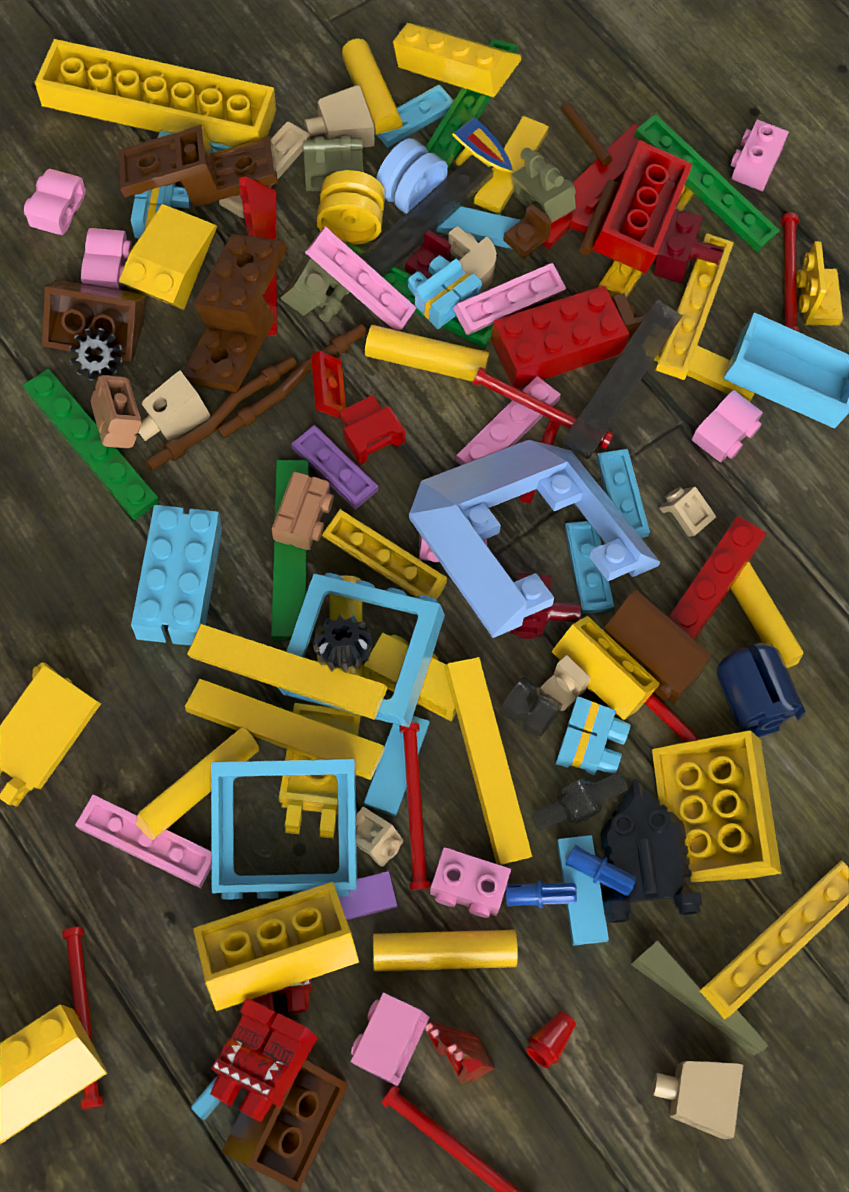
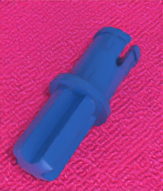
[565,845,636,895]
[506,880,577,908]

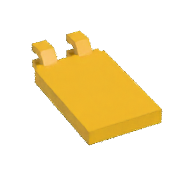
[0,665,101,807]
[279,703,361,839]

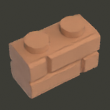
[90,375,142,448]
[272,472,334,550]

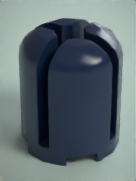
[717,643,806,737]

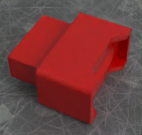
[339,395,406,465]

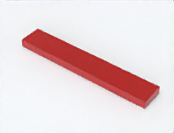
[542,123,639,249]

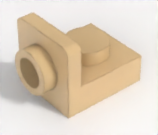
[659,486,716,537]
[540,655,591,712]
[356,807,403,867]

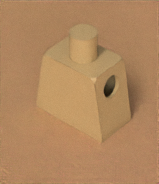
[304,85,375,147]
[139,370,211,441]
[652,1061,743,1139]

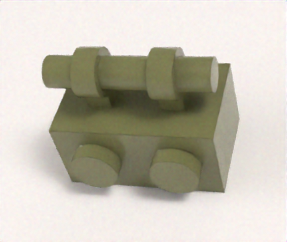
[303,136,363,191]
[511,148,576,223]
[280,254,350,322]

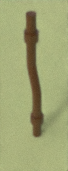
[217,323,367,439]
[145,356,297,471]

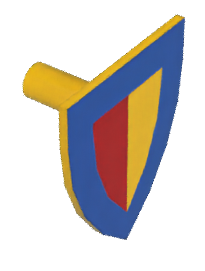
[452,117,513,173]

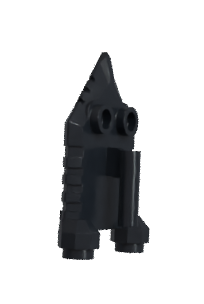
[601,779,702,923]

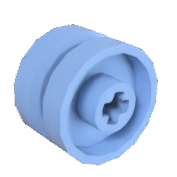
[376,138,448,217]

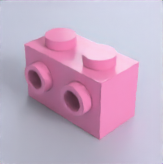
[730,119,789,191]
[430,847,511,918]
[351,993,429,1086]

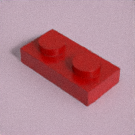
[311,351,346,418]

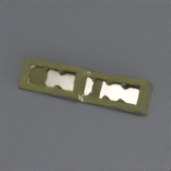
[631,940,769,1055]

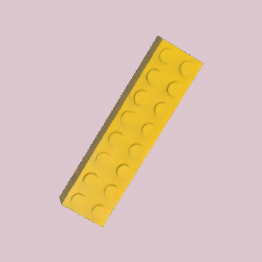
[35,39,276,147]

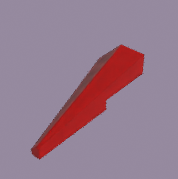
[238,176,277,336]
[425,1021,495,1084]

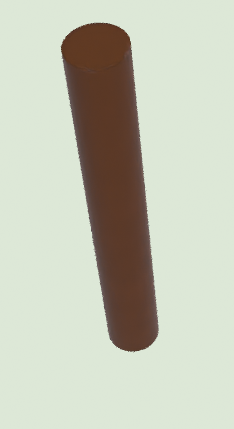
[562,103,613,166]
[579,180,618,256]

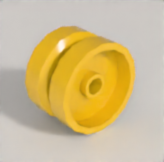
[317,170,385,245]

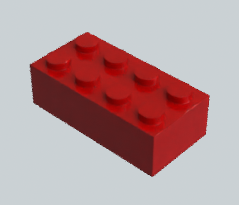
[592,140,692,274]
[491,285,629,388]

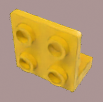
[797,241,843,325]

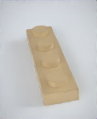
[219,121,311,218]

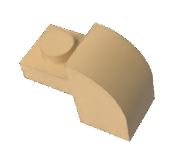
[448,226,496,294]

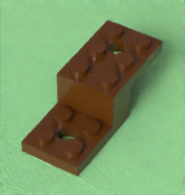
[118,125,278,207]
[182,234,288,392]

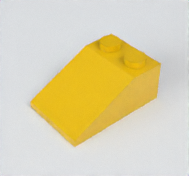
[119,204,217,310]

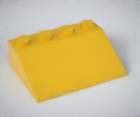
[652,730,782,882]

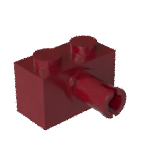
[654,208,725,284]
[510,573,581,639]

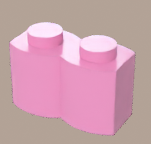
[24,169,86,235]
[81,228,132,290]
[692,390,763,463]

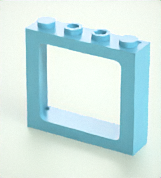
[277,573,445,728]
[211,759,358,899]

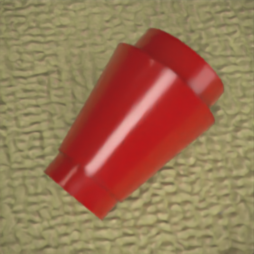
[526,1011,576,1068]

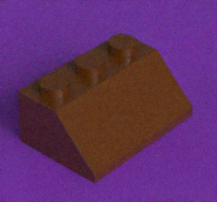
[42,280,146,362]
[603,589,713,705]
[221,1060,348,1192]

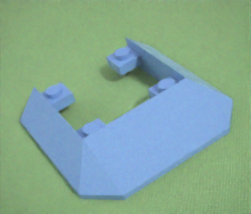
[409,440,660,638]

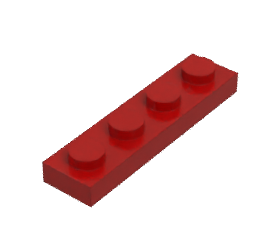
[668,516,766,640]

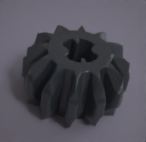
[69,328,123,381]
[313,614,372,674]

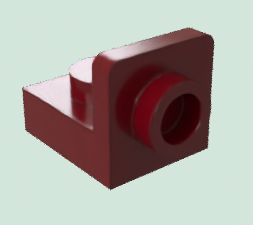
[405,230,451,279]

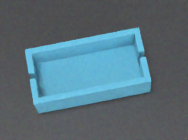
[723,313,849,429]
[131,505,222,645]

